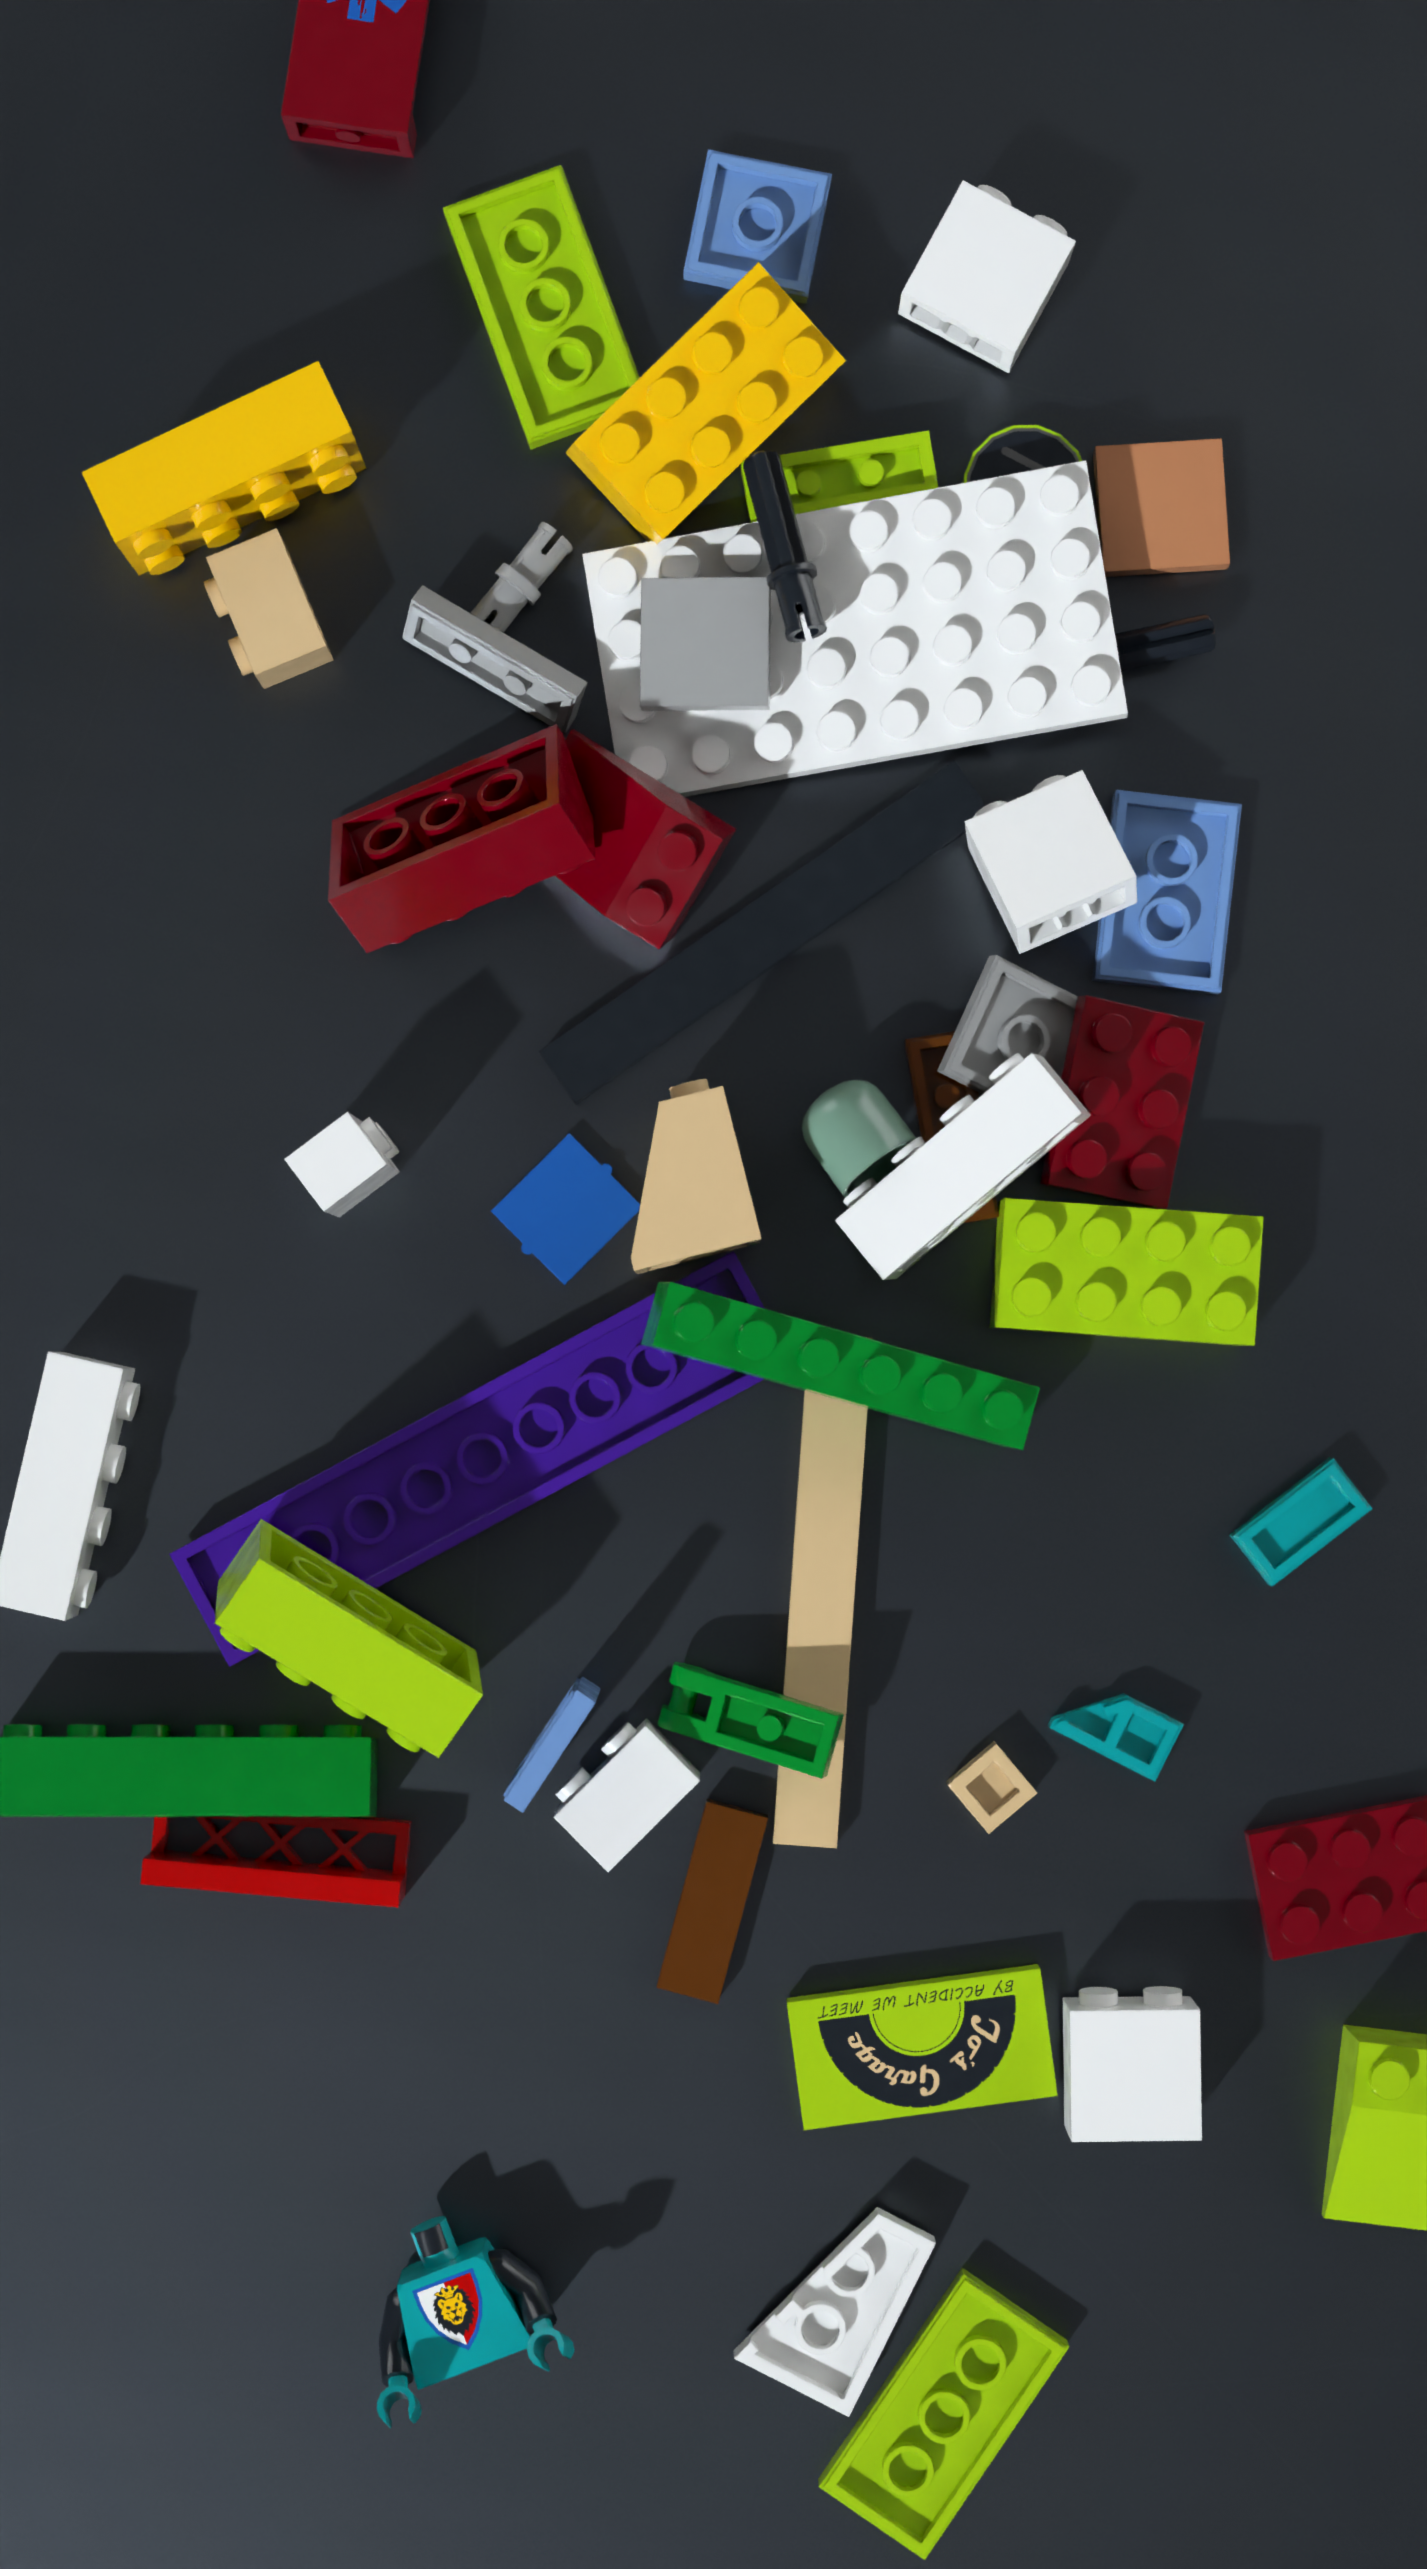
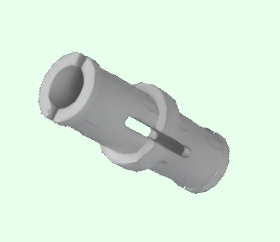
[470,522,573,633]

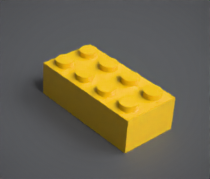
[566,262,846,544]
[82,361,367,576]

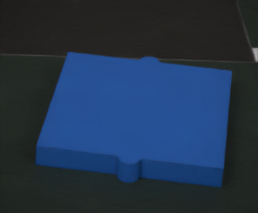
[491,1133,640,1285]

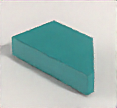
[1047,1693,1184,1782]

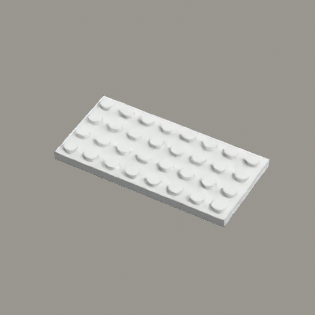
[582,460,1128,797]

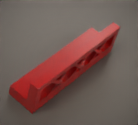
[140,1817,412,1908]

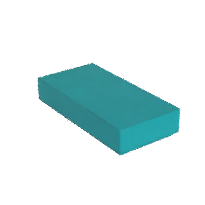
[1230,1457,1373,1586]

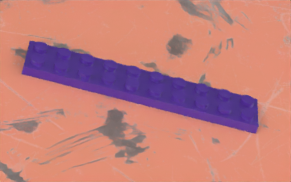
[169,1251,765,1667]

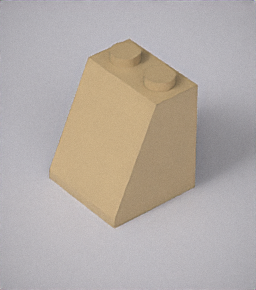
[631,1079,762,1274]

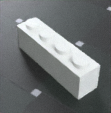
[835,1053,1091,1280]
[0,1352,140,1621]

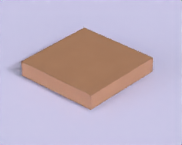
[1093,438,1230,577]

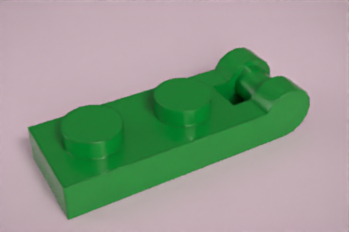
[657,1662,844,1779]

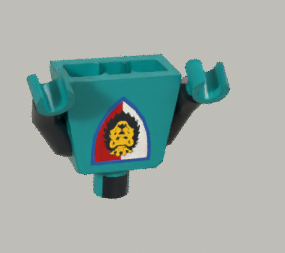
[377,2216,575,2428]

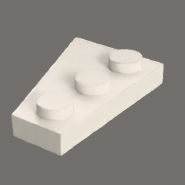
[734,2207,936,2417]

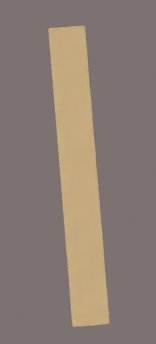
[773,1337,873,1848]

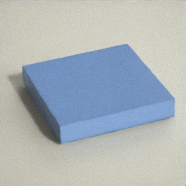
[683,149,832,304]
[503,1676,601,1813]

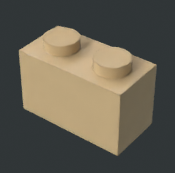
[203,528,334,689]

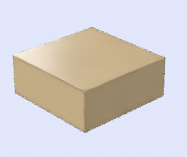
[946,1741,1037,1834]

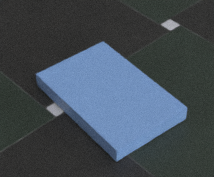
[1092,790,1242,995]

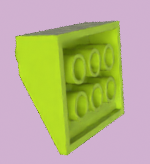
[1322,2024,1427,2231]

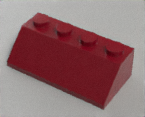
[328,724,595,953]

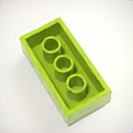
[989,1198,1264,1346]
[215,1519,483,1758]

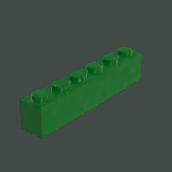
[641,1282,1040,1450]
[0,1724,378,1817]

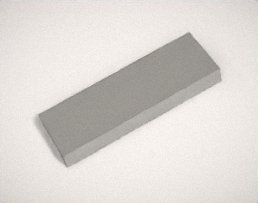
[402,585,588,733]

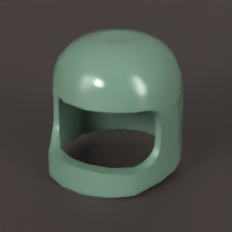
[802,1079,916,1198]

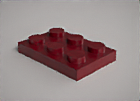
[1040,995,1204,1209]
[1244,1795,1427,1961]

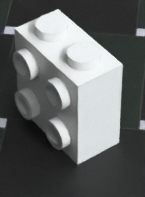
[898,180,1076,373]
[964,770,1137,954]
[1063,1986,1202,2142]

